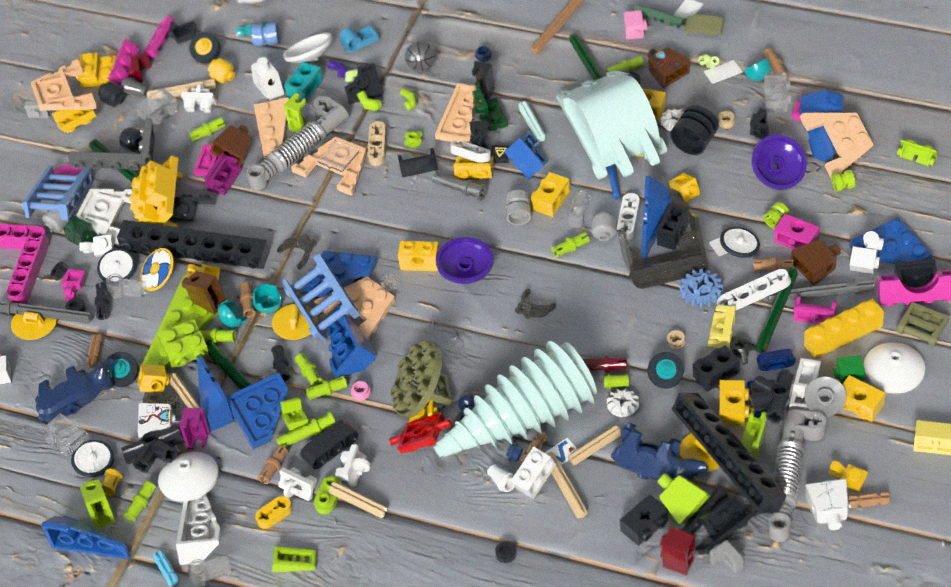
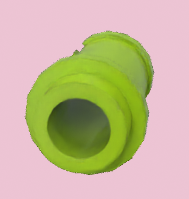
[604,373,629,389]

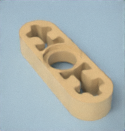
[367,121,386,166]

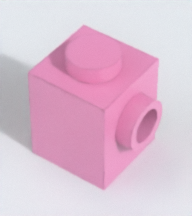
[624,10,647,40]

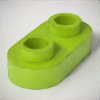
[314,476,342,514]

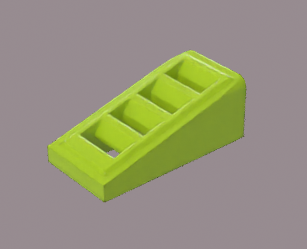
[272,546,316,572]

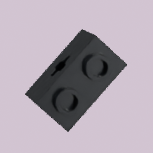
[657,203,689,250]
[620,494,668,546]

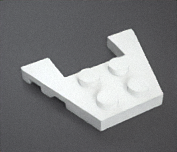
[76,189,132,247]

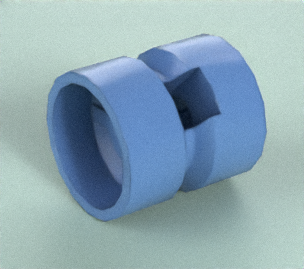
[251,22,279,47]

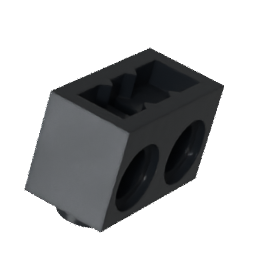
[692,345,740,392]

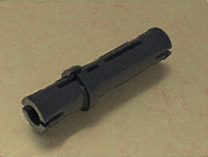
[682,487,728,535]

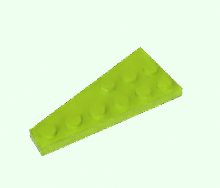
[142,275,229,371]

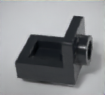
[169,21,197,44]
[750,108,769,139]

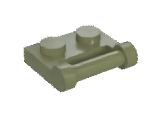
[897,302,950,347]

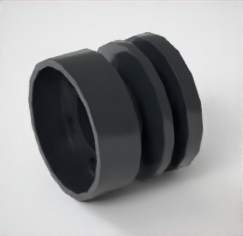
[670,105,719,155]

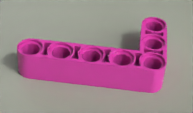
[0,224,49,304]

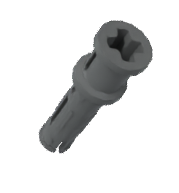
[432,172,487,201]

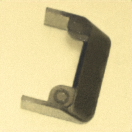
[617,212,708,289]

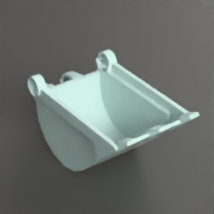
[556,70,667,180]

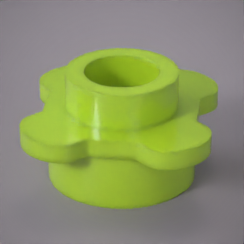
[404,131,422,148]

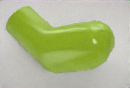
[400,88,417,110]
[357,91,382,111]

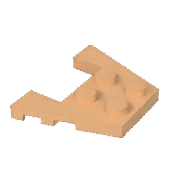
[31,59,97,110]
[800,113,873,178]
[291,137,367,196]
[314,277,395,341]

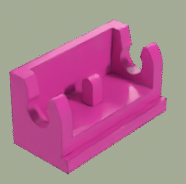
[794,296,837,324]

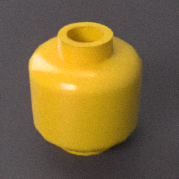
[208,58,235,84]

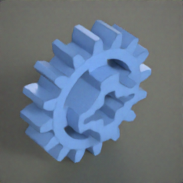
[680,269,723,308]

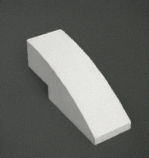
[789,358,821,411]

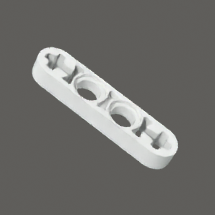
[717,269,791,313]

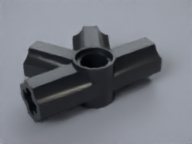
[748,369,795,424]
[121,425,185,472]

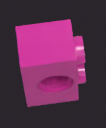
[774,214,820,249]

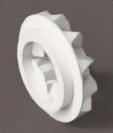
[660,107,684,131]
[607,388,639,417]

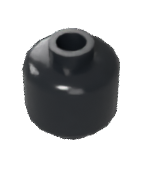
[98,81,126,107]
[119,127,143,153]

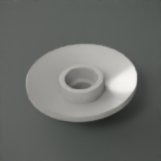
[804,377,846,417]

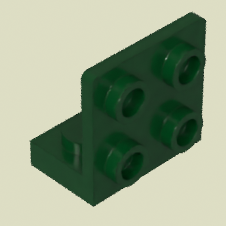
[472,83,508,132]

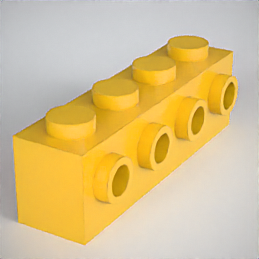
[804,298,884,359]

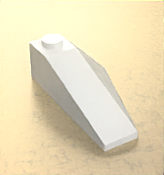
[176,494,221,565]

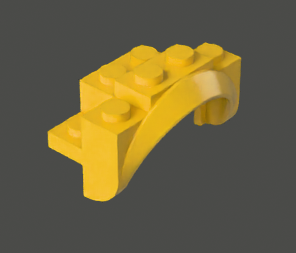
[129,156,183,227]

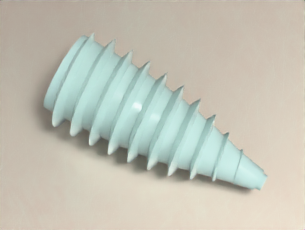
[433,341,597,458]

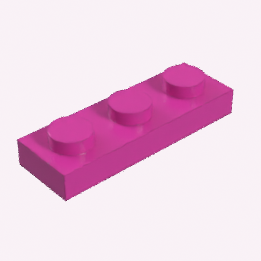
[142,15,174,58]
[107,38,140,86]

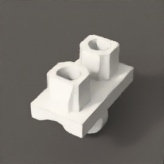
[181,83,217,112]
[335,444,371,487]
[279,467,317,501]

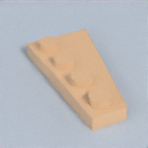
[435,83,475,143]
[254,97,289,160]

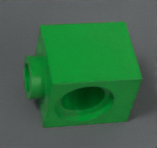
[833,355,865,384]

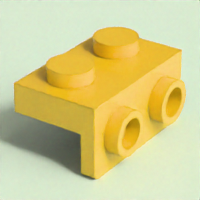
[52,109,96,133]
[454,157,494,179]

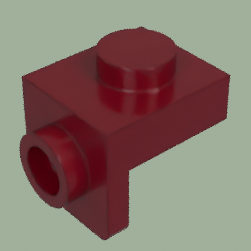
[129,54,151,83]

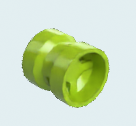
[831,170,855,192]
[763,202,790,229]

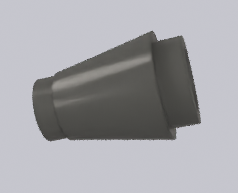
[121,77,148,97]

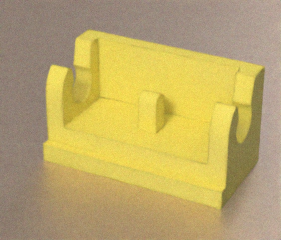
[708,305,736,349]
[913,420,951,455]

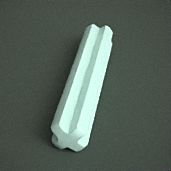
[518,101,546,142]

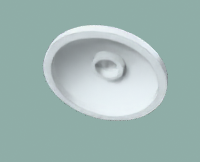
[283,33,332,63]
[863,342,925,393]
[158,452,219,501]

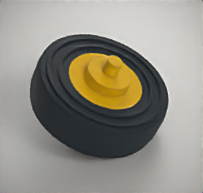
[189,32,221,64]

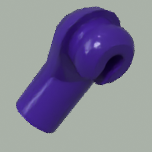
[328,60,349,78]

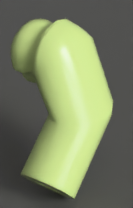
[698,54,719,68]
[345,69,358,83]

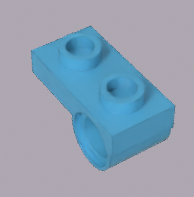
[340,26,379,54]

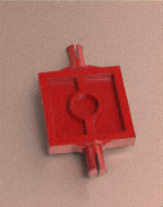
[389,412,453,454]

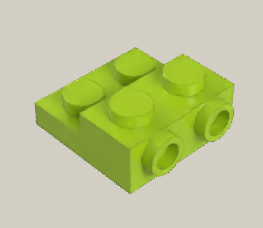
[158,319,209,368]

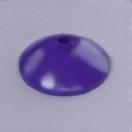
[751,135,807,190]
[436,237,494,284]

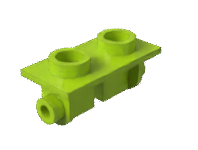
[897,139,938,167]

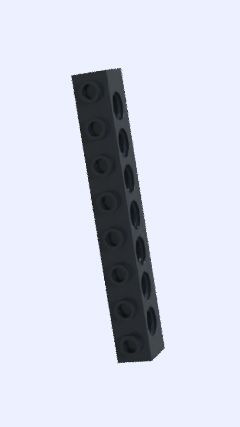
[117,220,270,269]
[671,393,787,514]

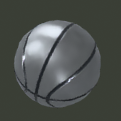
[405,41,436,72]

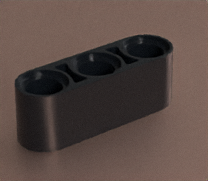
[300,419,359,470]

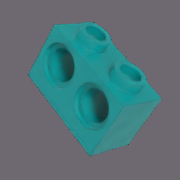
[285,62,323,102]

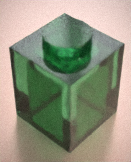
[63,216,96,246]

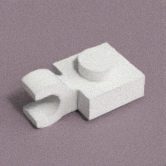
[80,235,114,257]

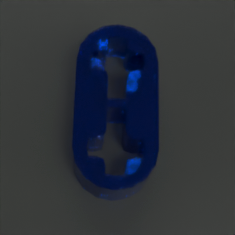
[756,349,796,371]

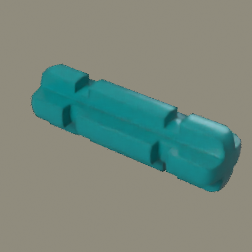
[236,21,268,37]

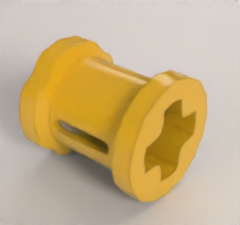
[101,469,123,496]

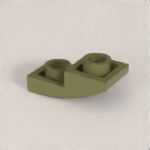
[684,15,725,36]

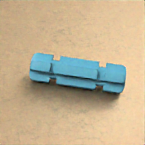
[153,550,179,587]

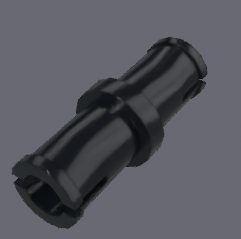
[94,282,110,320]
[271,345,291,382]

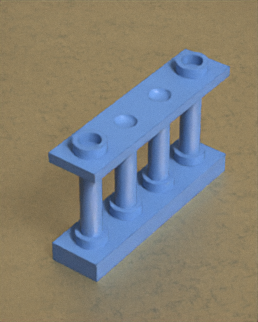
[22,165,93,221]
[282,254,361,342]

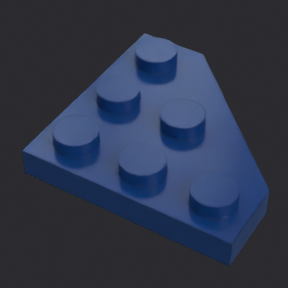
[849,217,932,264]
[303,251,377,297]
[226,373,288,449]

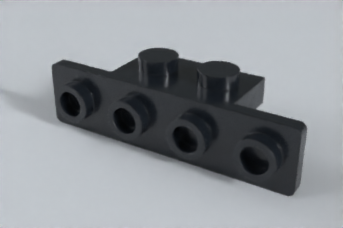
[157,194,216,220]
[695,494,760,554]

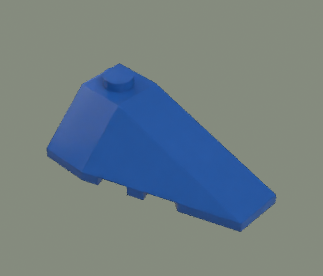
[799,90,844,162]
[642,176,673,259]
[327,304,377,377]
[197,355,234,431]
[41,516,131,559]

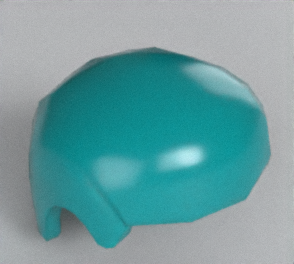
[744,58,772,81]
[253,284,282,314]
[218,300,246,328]

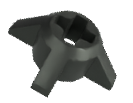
[732,336,755,365]

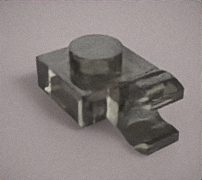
[142,392,179,411]

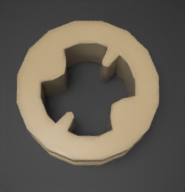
[718,111,735,128]
[667,330,685,350]

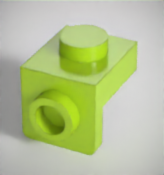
[280,397,308,431]

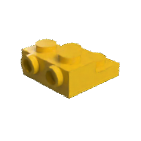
[76,52,116,88]

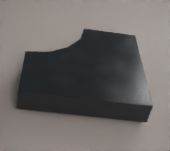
[344,63,383,104]

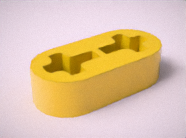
[255,496,292,529]

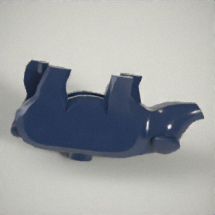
[35,358,117,423]
[611,422,709,481]

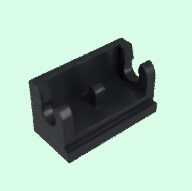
[472,61,495,100]
[470,121,491,154]
[397,148,438,178]
[894,259,937,288]

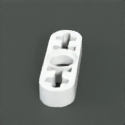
[450,140,491,163]
[617,193,640,241]

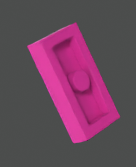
[193,144,218,176]

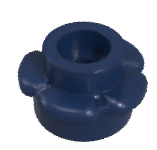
[475,46,492,62]
[506,443,523,463]

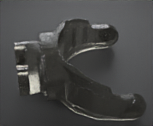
[277,233,317,269]
[515,289,556,319]

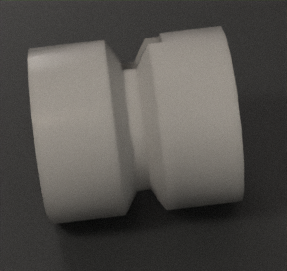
[505,190,531,226]

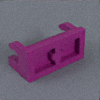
[204,153,242,196]
[180,408,211,449]

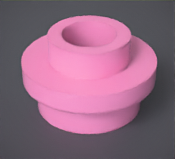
[351,381,371,400]

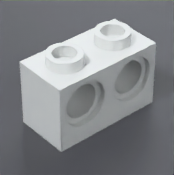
[511,447,556,499]

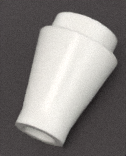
[487,465,515,492]

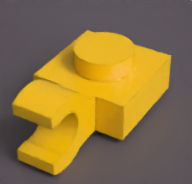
[185,264,221,281]
[828,460,868,492]

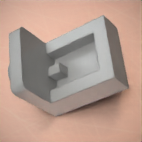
[24,101,53,118]
[710,541,744,574]

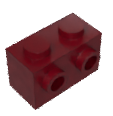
[660,527,695,576]

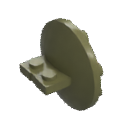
[390,340,453,418]

